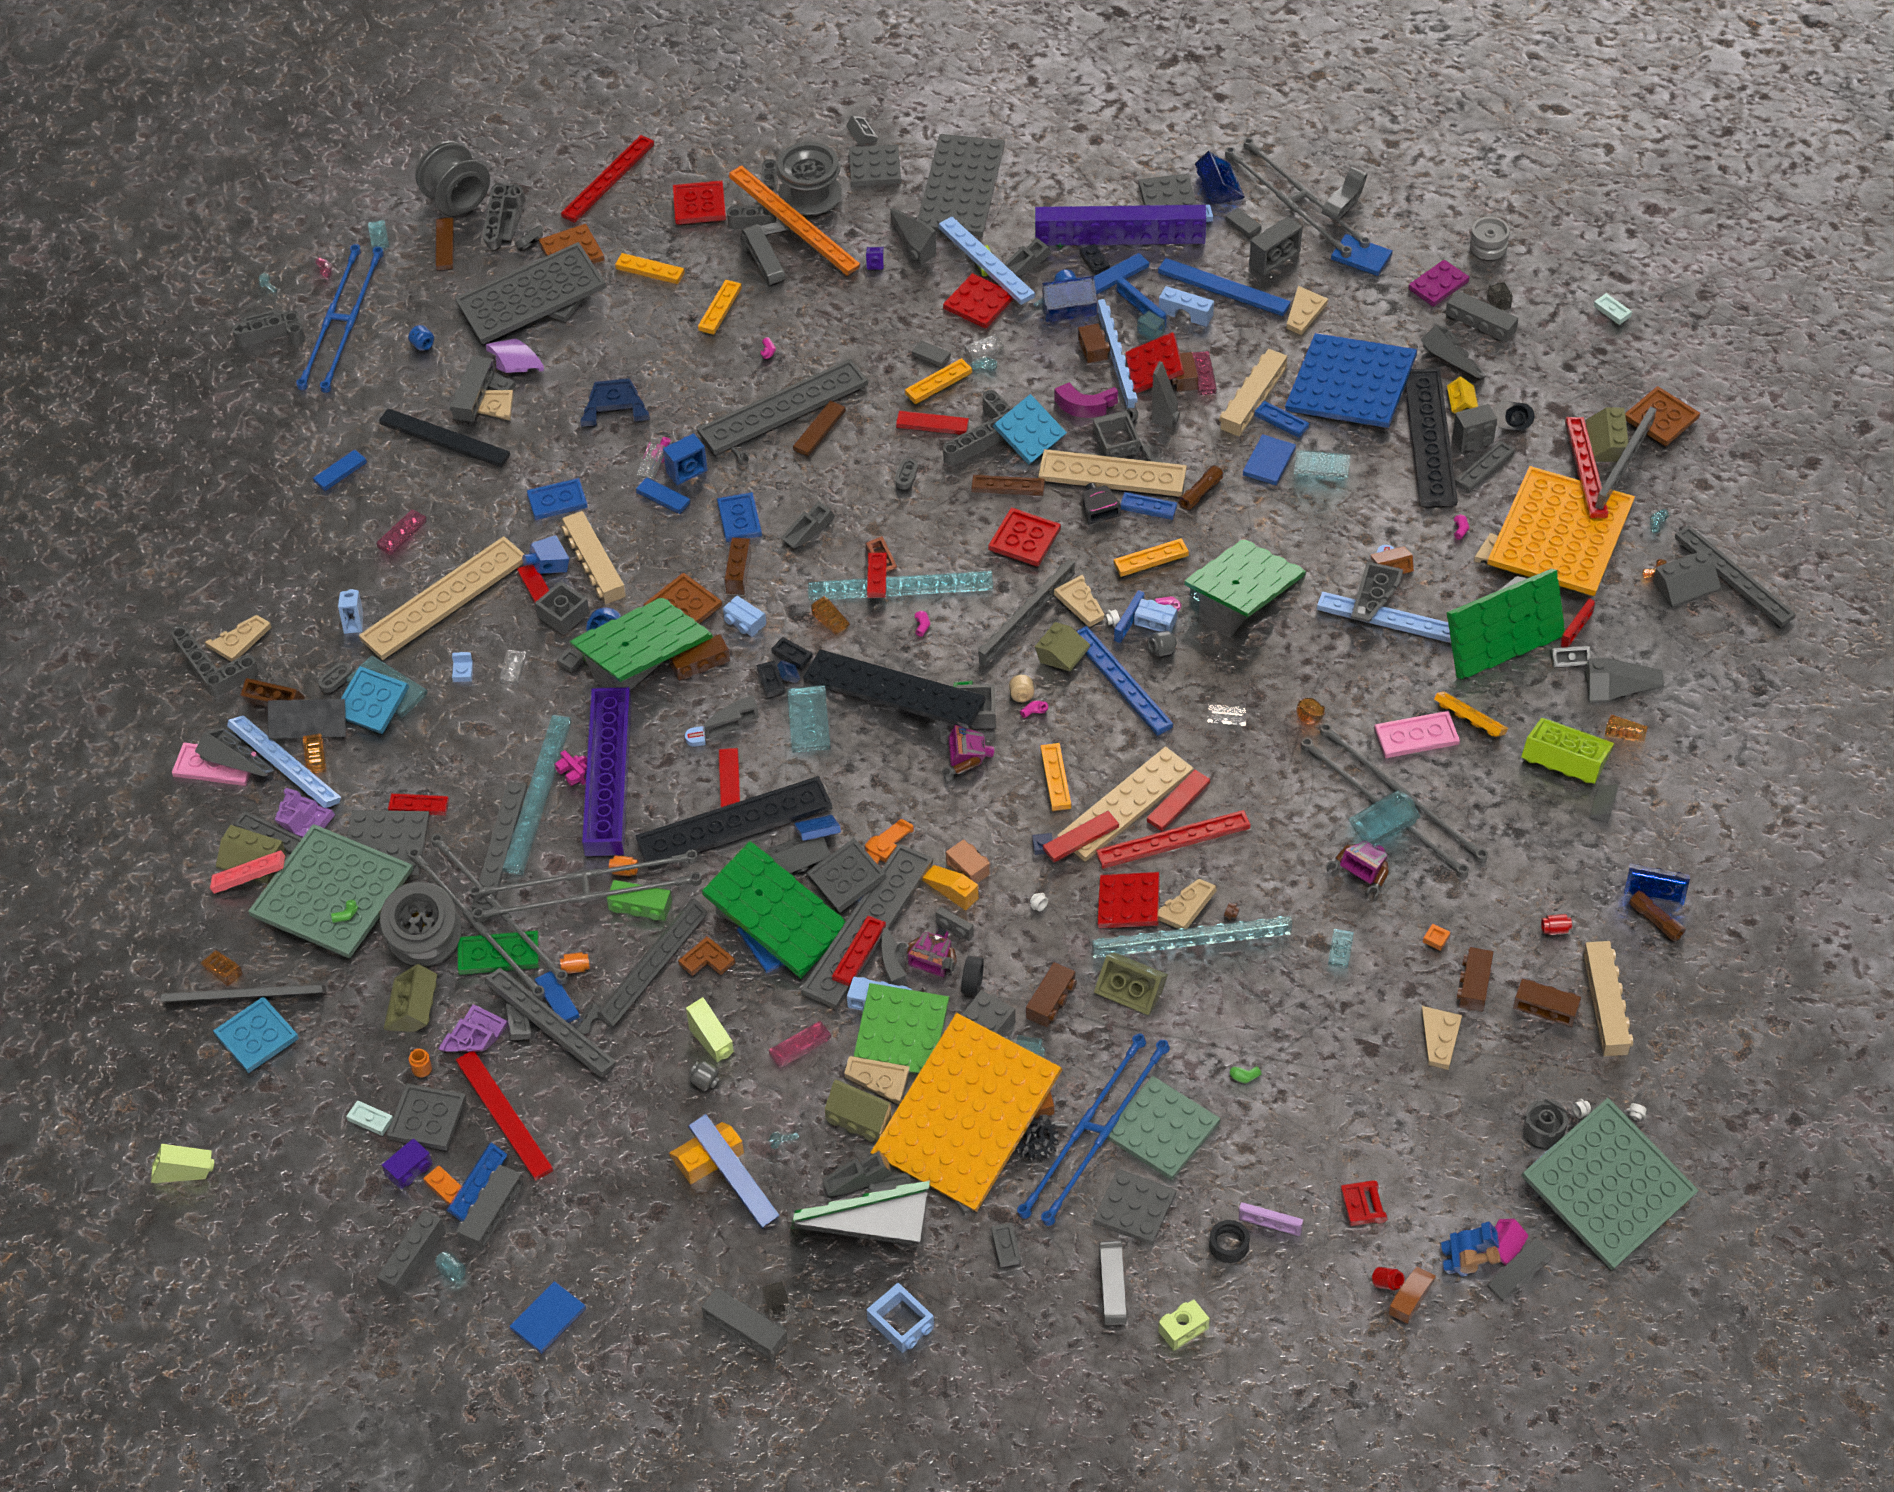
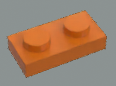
[423,1166,461,1205]

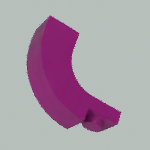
[1054,382,1118,418]

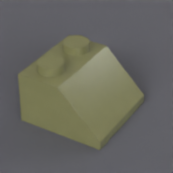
[1035,622,1091,671]

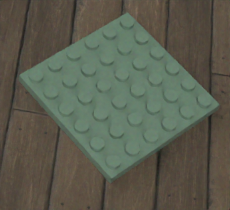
[248,824,414,958]
[1521,1098,1699,1270]

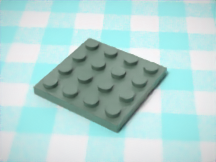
[1107,1076,1221,1181]

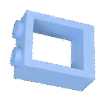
[866,1283,934,1353]

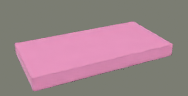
[1374,711,1460,758]
[172,743,257,786]

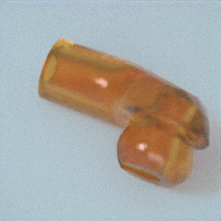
[1642,559,1667,578]

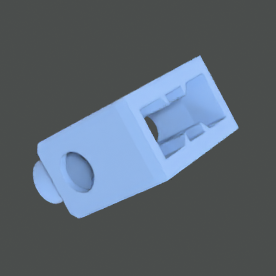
[338,589,363,634]

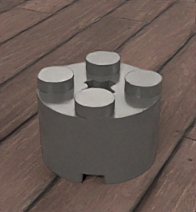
[1523,1099,1568,1150]

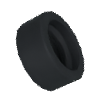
[961,956,984,996]
[1209,1220,1250,1263]

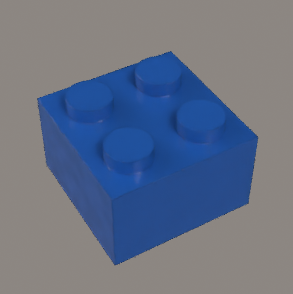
[663,433,708,486]

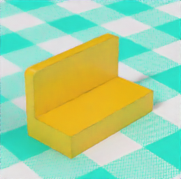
[1447,376,1478,413]

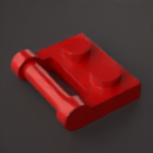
[1340,1180,1388,1226]

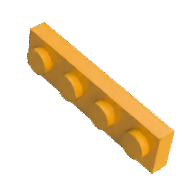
[615,253,685,284]
[698,280,742,335]
[905,358,972,404]
[1114,538,1189,577]
[1434,691,1508,737]
[1040,743,1071,811]

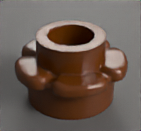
[1224,902,1240,921]

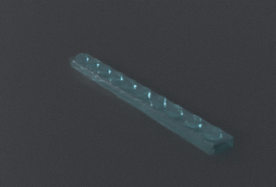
[808,571,993,601]
[503,715,571,875]
[1092,916,1292,958]

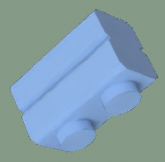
[723,596,766,637]
[1134,599,1177,632]

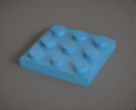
[993,394,1067,465]
[341,666,409,734]
[213,996,299,1074]

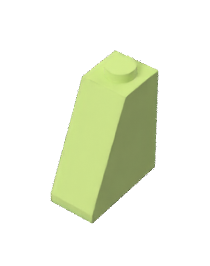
[686,997,734,1062]
[151,1144,214,1183]

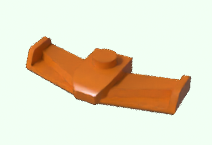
[865,819,914,864]

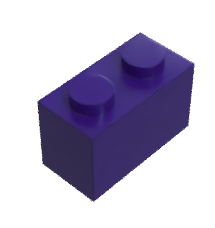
[381,1138,433,1190]

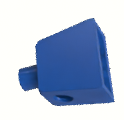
[522,535,569,574]

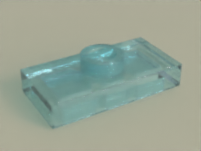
[368,220,390,249]
[1328,929,1354,969]

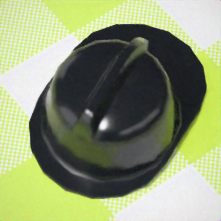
[1492,401,1535,431]

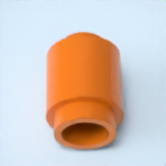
[609,855,639,877]
[560,952,590,974]
[409,1049,432,1077]

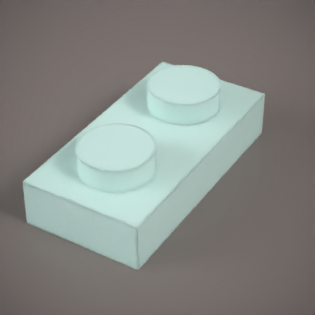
[1594,293,1632,325]
[346,1100,393,1136]

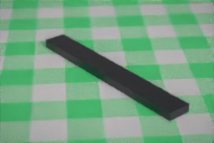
[379,408,510,467]

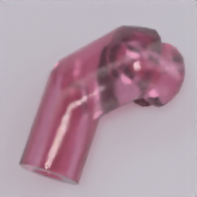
[315,257,332,277]

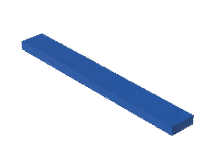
[1158,258,1291,316]
[1076,626,1173,736]

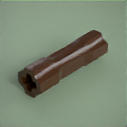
[1178,465,1223,510]
[1629,891,1686,942]

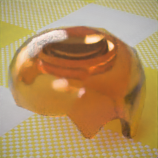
[1296,698,1326,725]

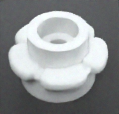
[1105,609,1120,627]
[1030,893,1048,911]
[1572,1098,1591,1119]
[1626,1103,1647,1121]

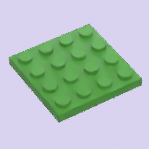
[854,983,950,1074]

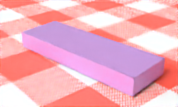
[1238,1202,1303,1236]

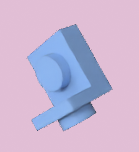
[452,652,473,682]

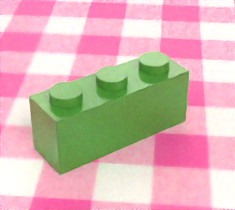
[607,880,672,921]

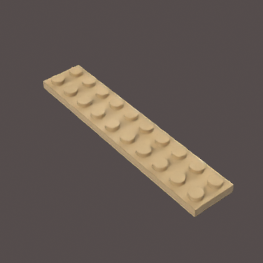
[359,536,525,660]

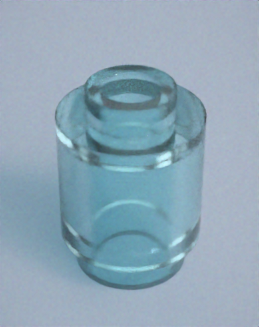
[435,1251,466,1282]

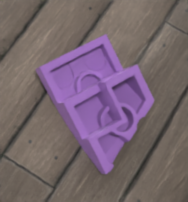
[486,339,544,373]
[275,788,335,838]
[438,1004,507,1051]

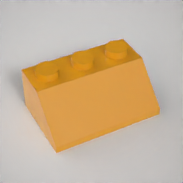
[669,1122,744,1185]

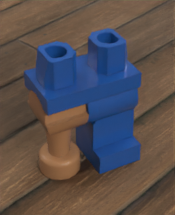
[1441,1222,1500,1277]

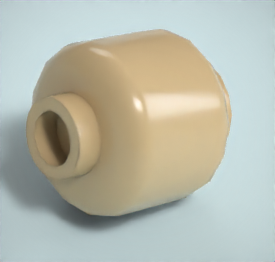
[1009,675,1035,703]

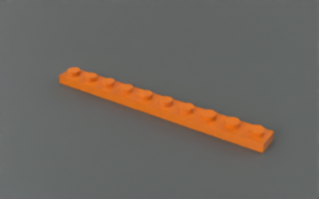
[729,165,860,276]

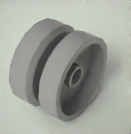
[1470,216,1510,260]

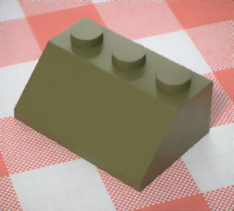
[1586,407,1628,462]
[216,825,287,884]
[1094,952,1168,1015]
[384,964,437,1032]
[825,1079,892,1142]

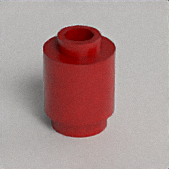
[1541,914,1572,935]
[1372,1267,1405,1290]

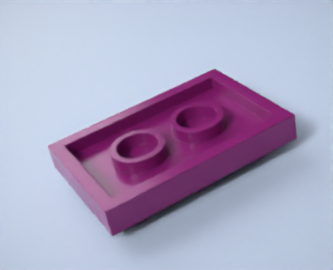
[1408,259,1469,307]

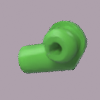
[331,900,358,923]
[1229,1066,1262,1084]

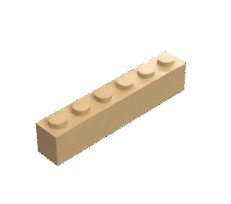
[1219,349,1287,437]
[561,511,626,605]
[1583,941,1633,1056]

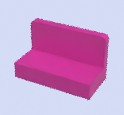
[1481,1218,1528,1266]

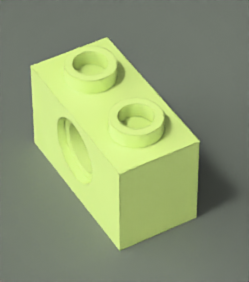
[1158,1299,1210,1351]

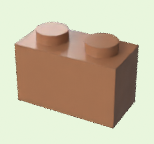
[946,839,990,884]

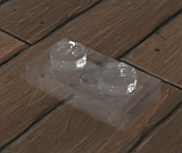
[965,334,1004,362]
[636,442,665,480]
[499,650,526,685]
[1207,704,1247,725]

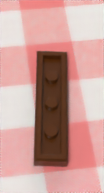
[436,218,454,270]
[793,400,846,457]
[971,475,1045,496]

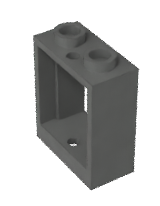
[1093,411,1140,458]

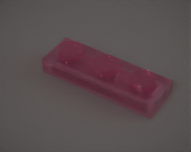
[1192,351,1217,395]
[376,509,427,555]
[769,1021,832,1068]

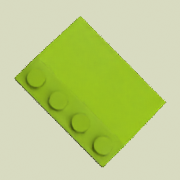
[1521,717,1615,784]

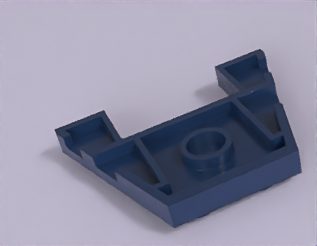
[580,378,650,427]

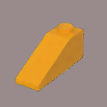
[922,865,979,911]

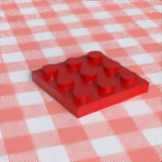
[673,180,726,224]
[943,273,1014,329]
[1125,332,1185,394]
[988,507,1061,567]
[1098,872,1160,929]

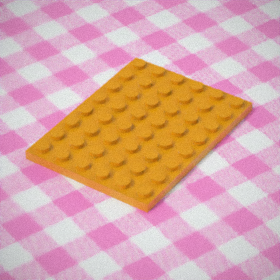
[1487,466,1635,596]
[870,1013,1062,1212]

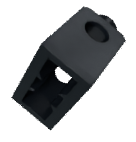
[1082,483,1121,525]

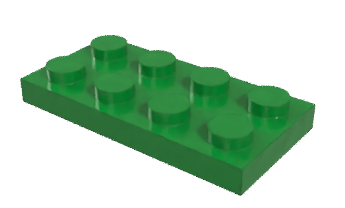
[458,930,539,975]

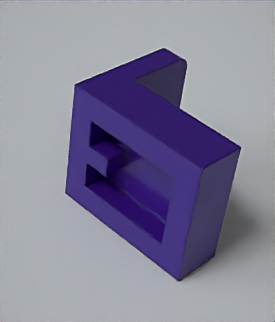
[866,247,884,270]

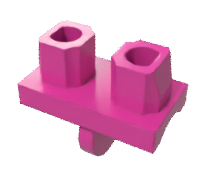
[554,750,587,786]

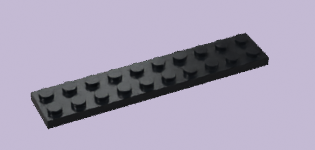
[1405,368,1458,506]
[803,649,986,729]
[636,776,833,869]

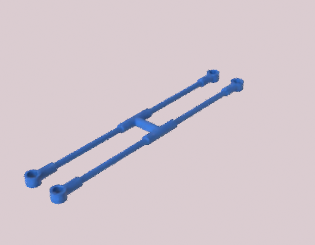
[296,244,384,393]
[1017,1034,1170,1226]

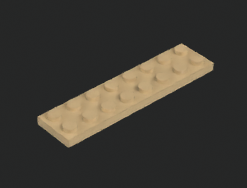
[1039,449,1187,497]
[1058,746,1194,862]

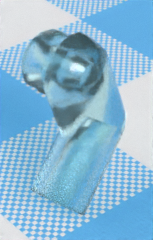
[971,357,997,371]
[1650,509,1669,533]

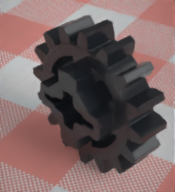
[1017,1115,1060,1161]

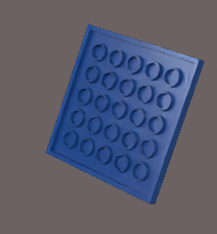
[1285,333,1417,428]

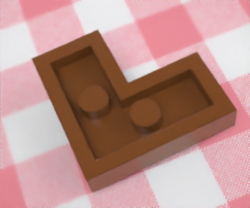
[678,936,735,976]

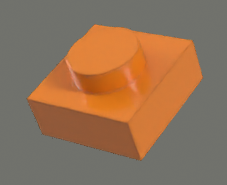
[1423,924,1450,951]

